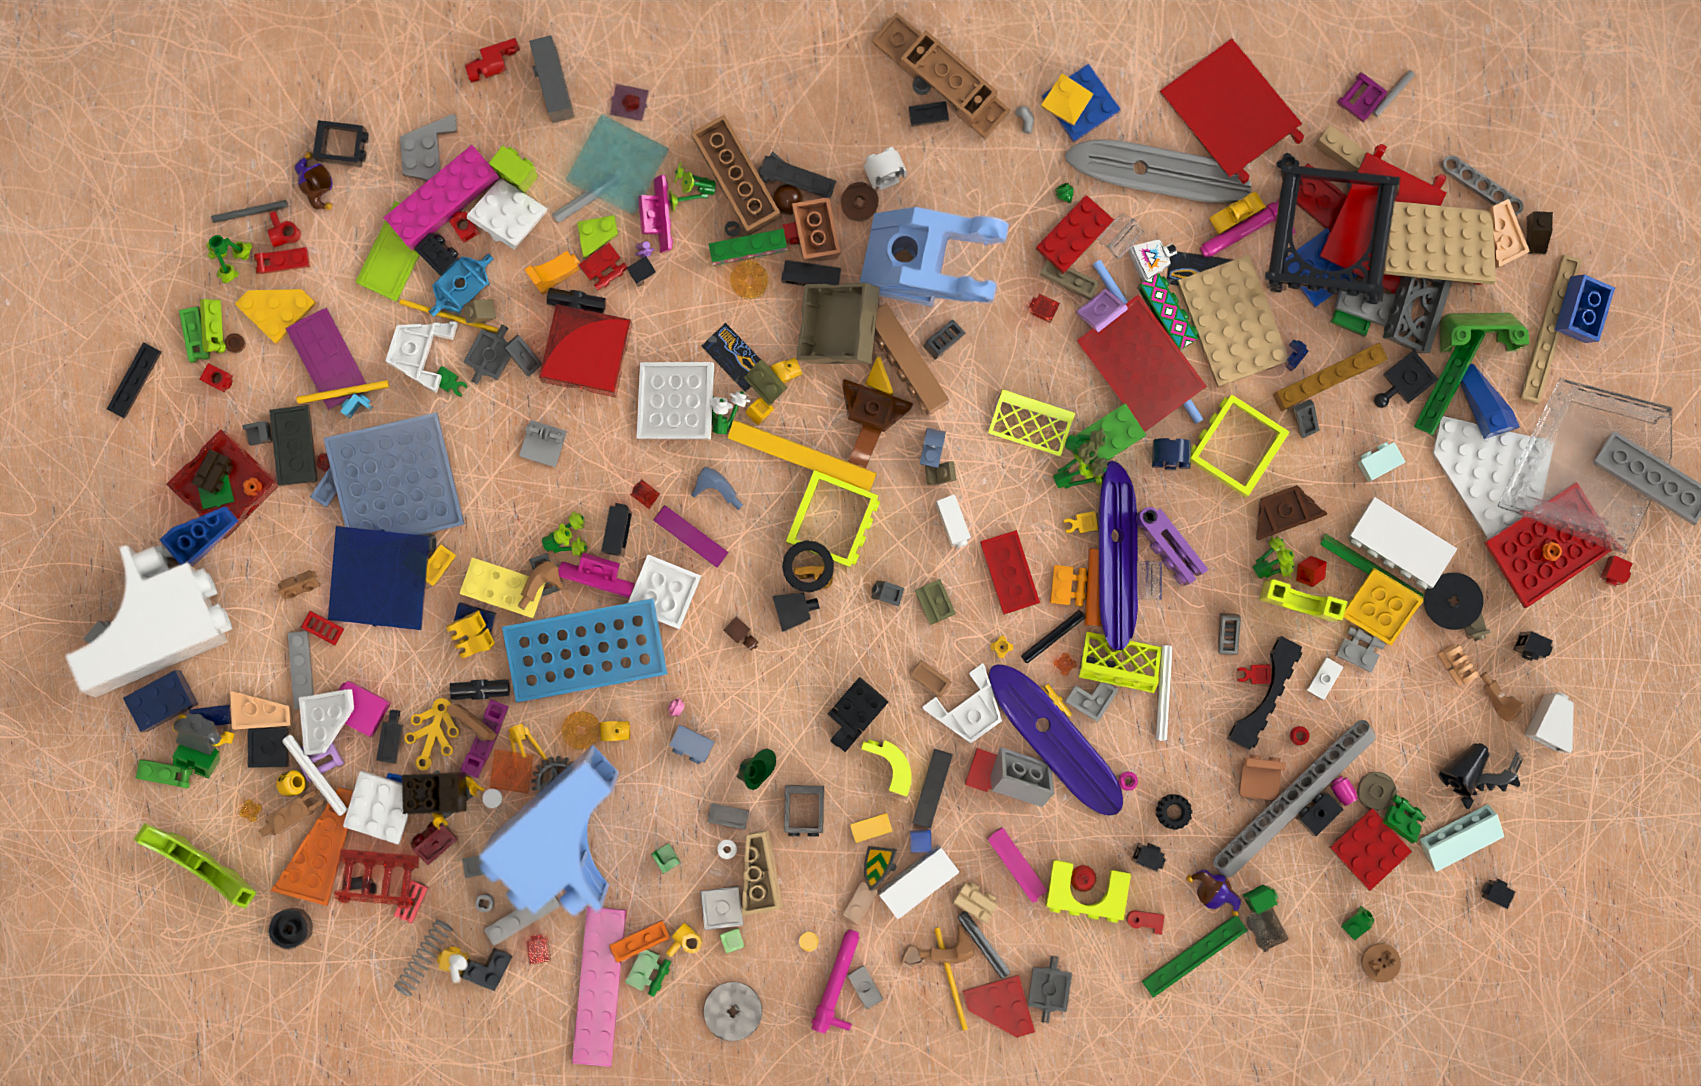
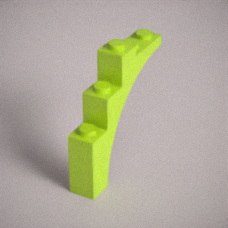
[133,823,257,909]

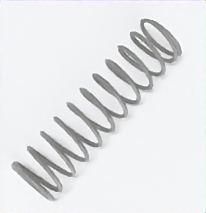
[394,919,453,996]

